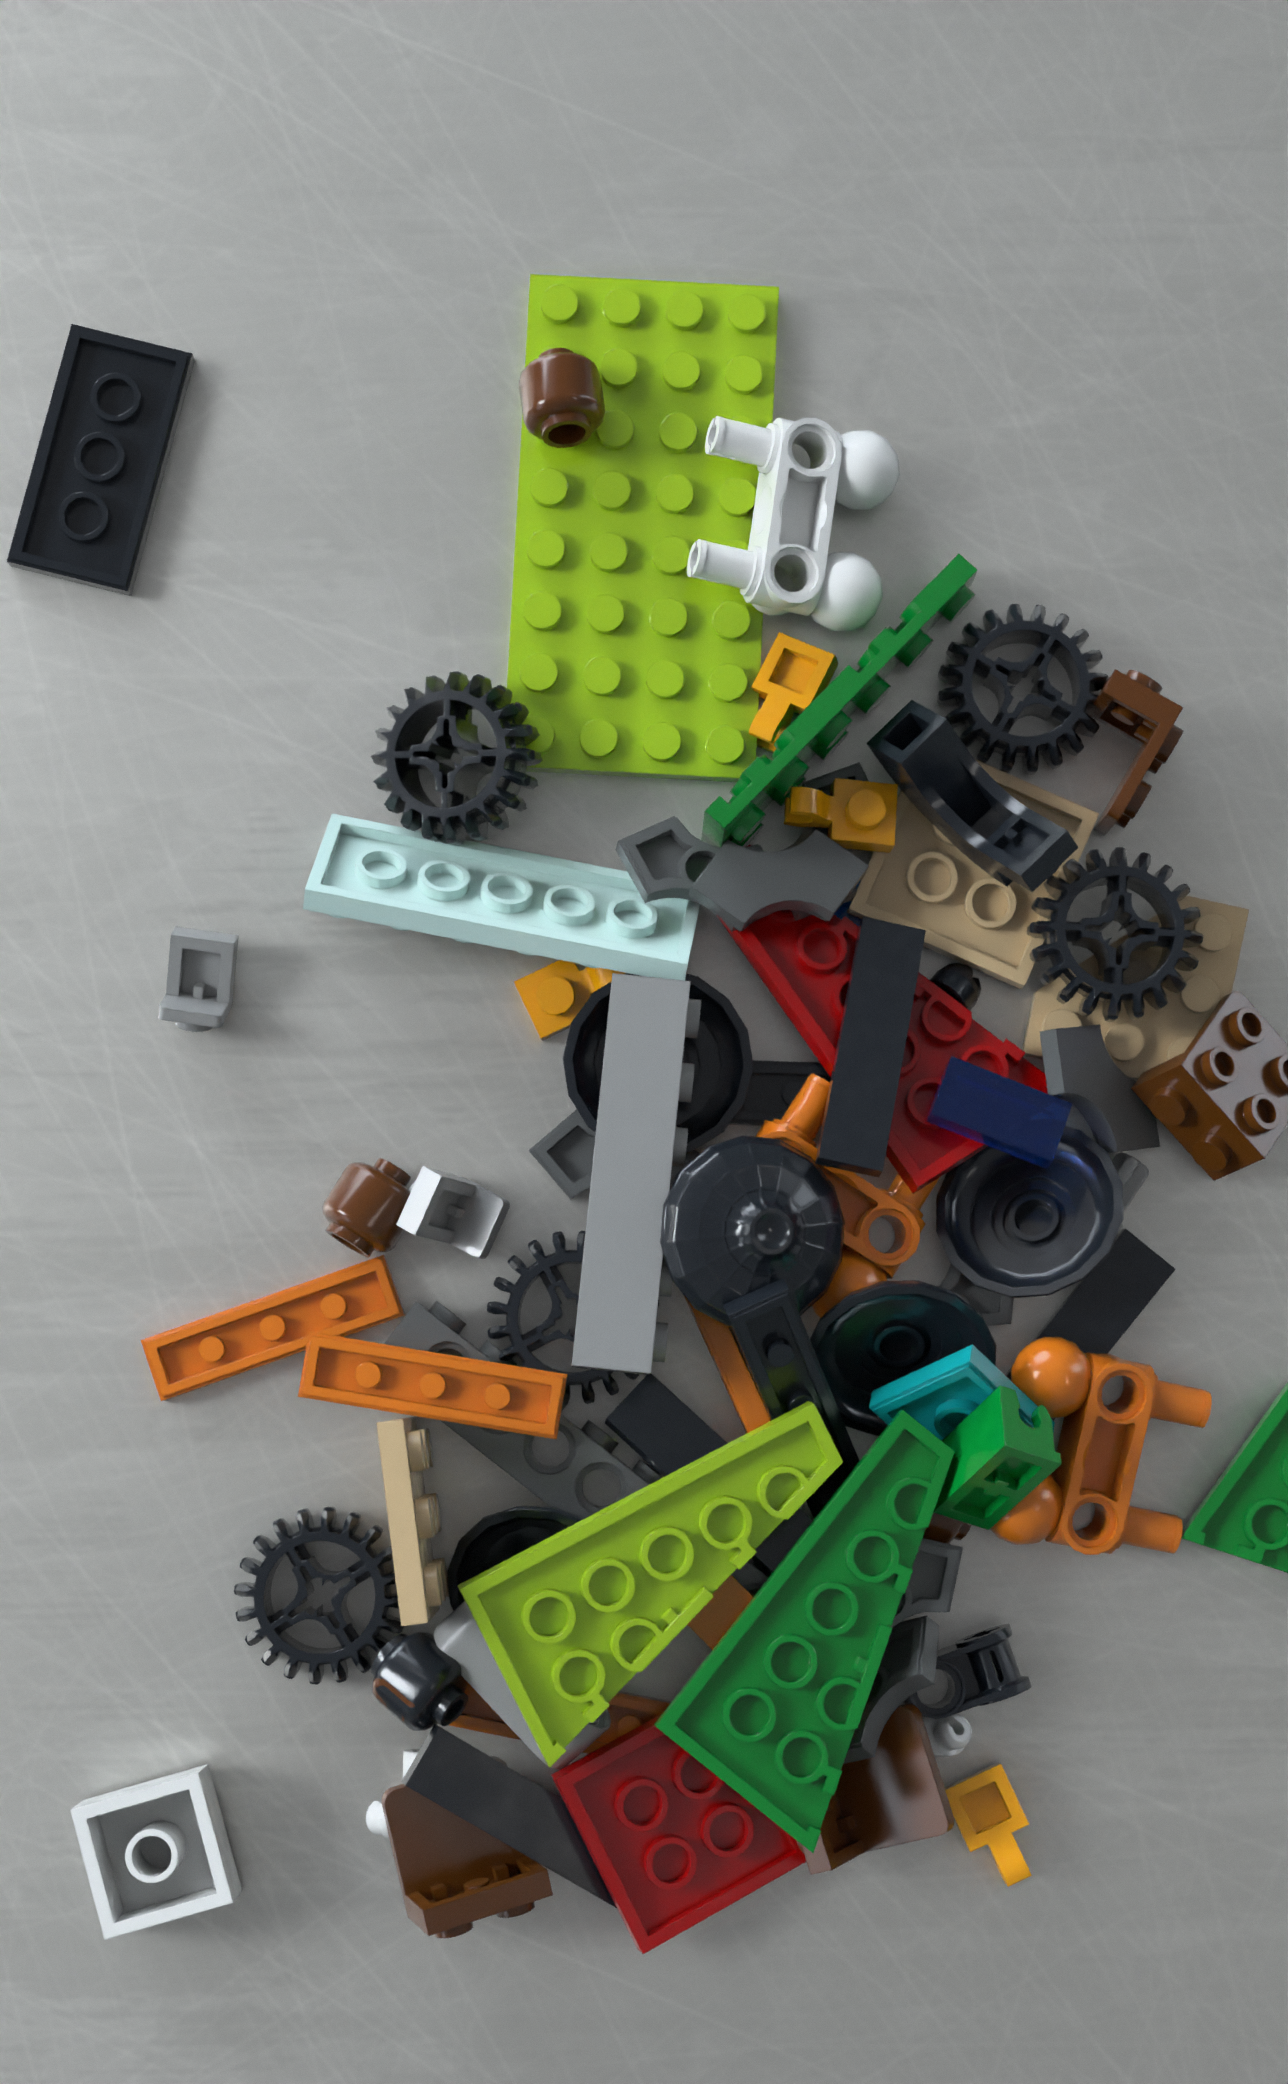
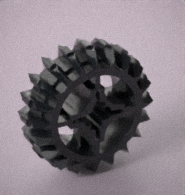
[937,604,1109,775]
[370,671,543,845]
[1027,847,1203,1022]
[487,1231,659,1405]
[234,1506,405,1685]

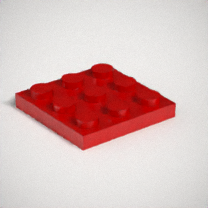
[551,1713,806,1954]

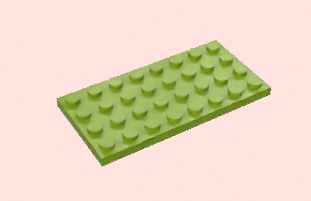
[507,274,779,782]

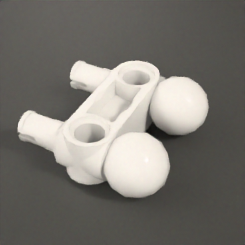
[687,416,900,631]

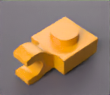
[748,632,839,753]
[784,778,898,853]
[514,960,625,1041]
[945,1762,1032,1887]

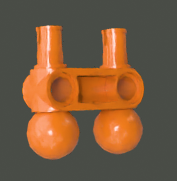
[755,1074,940,1318]
[990,1337,1212,1555]

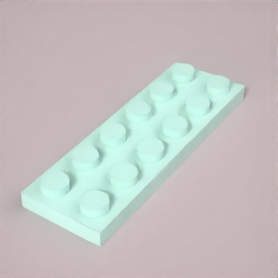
[303,814,701,981]

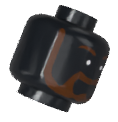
[371,1632,468,1731]

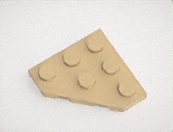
[1021,896,1249,1081]

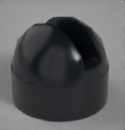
[930,963,981,1011]

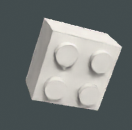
[70,1764,242,1940]

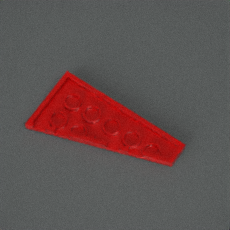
[716,844,1061,1194]

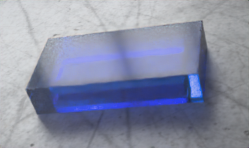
[926,1056,1072,1169]

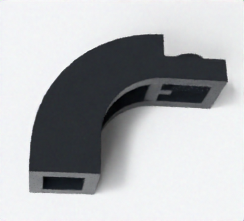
[866,700,1079,892]

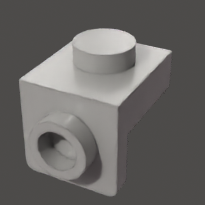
[159,926,239,1032]
[396,1166,510,1259]

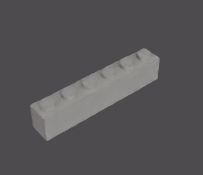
[571,973,701,1375]

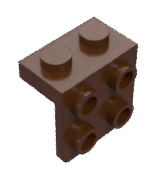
[1088,669,1184,836]
[1131,991,1288,1181]
[796,1704,954,1875]
[381,1756,553,1938]

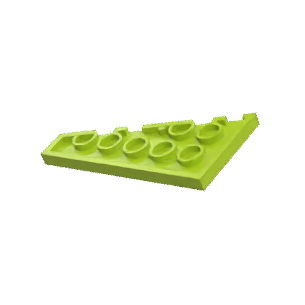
[457,1401,843,1768]

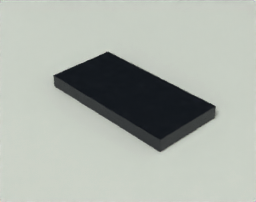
[7,324,195,596]

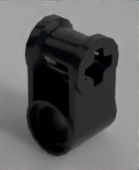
[905,1624,1032,1719]

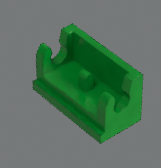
[933,1385,1061,1530]

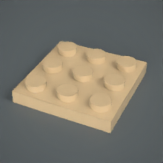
[847,759,1099,989]
[376,1417,449,1626]

